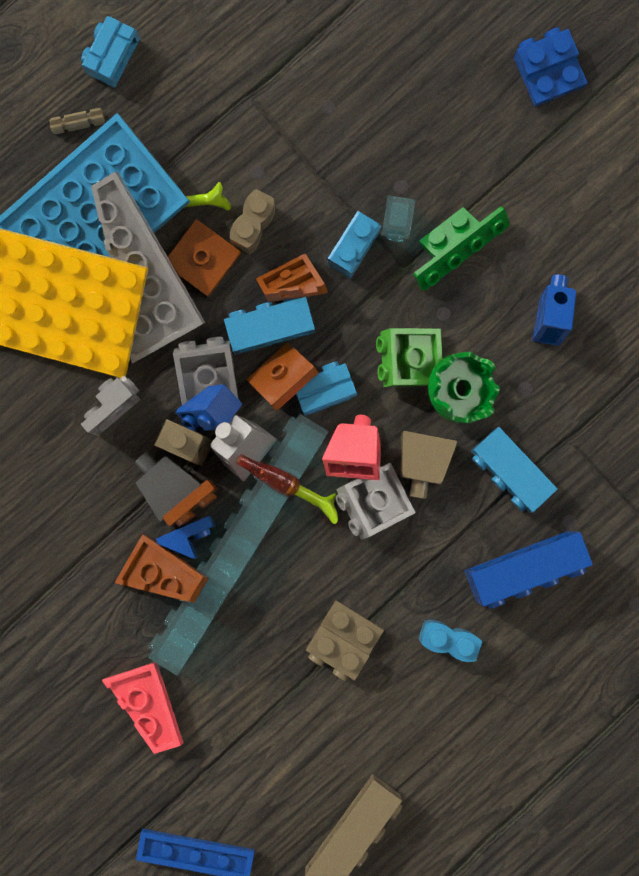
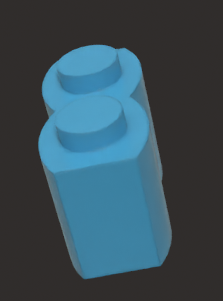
[418,620,482,662]

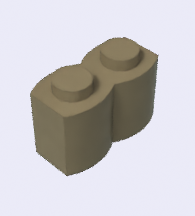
[230,189,275,255]

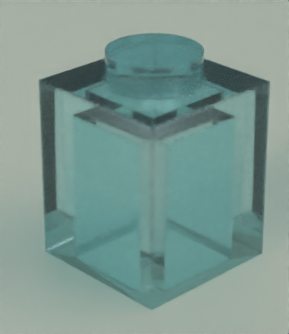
[381,196,416,241]

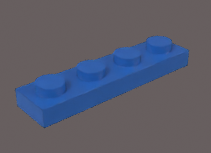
[136,829,255,876]

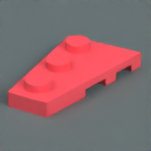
[102,661,183,754]

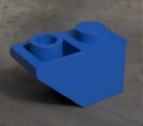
[175,384,242,431]

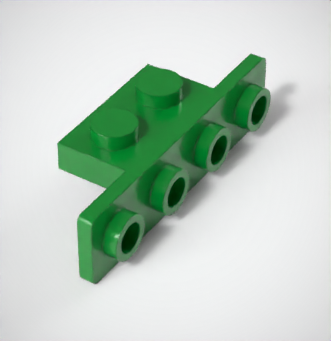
[414,206,510,291]

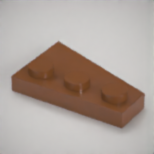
[115,534,209,603]

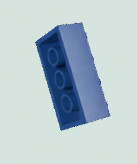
[464,531,593,609]

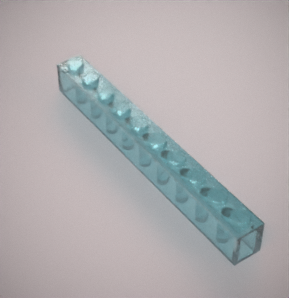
[148,414,329,676]

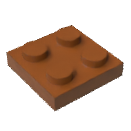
[162,480,219,527]

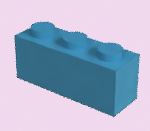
[224,297,315,355]
[471,427,557,513]

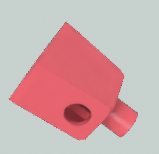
[322,415,381,480]

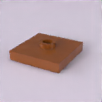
[168,219,241,298]
[246,342,319,411]

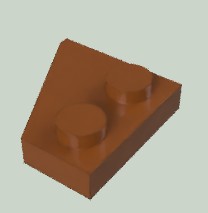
[256,253,328,302]

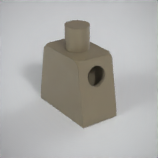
[154,419,213,467]
[400,431,457,499]

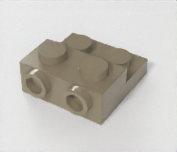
[306,600,384,681]

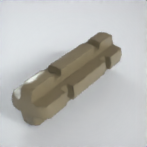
[49,108,105,134]

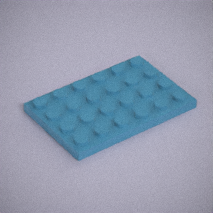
[0,113,190,257]

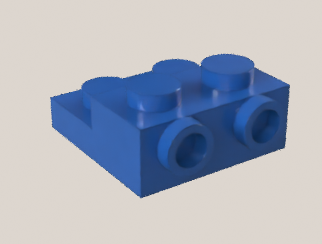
[514,27,587,107]

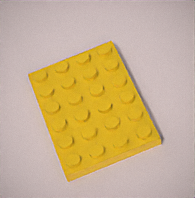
[0,228,149,378]

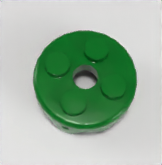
[428,352,500,424]

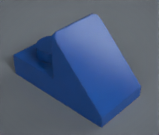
[156,516,215,559]

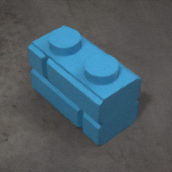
[81,16,140,87]
[327,211,381,279]
[296,361,357,417]

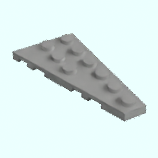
[91,171,205,363]

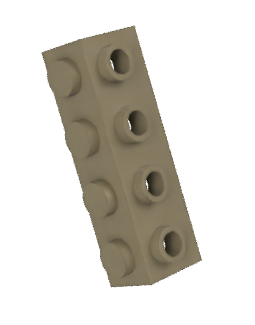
[305,774,402,876]

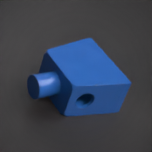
[532,274,576,346]

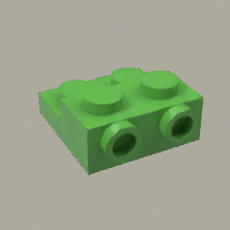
[376,328,442,387]

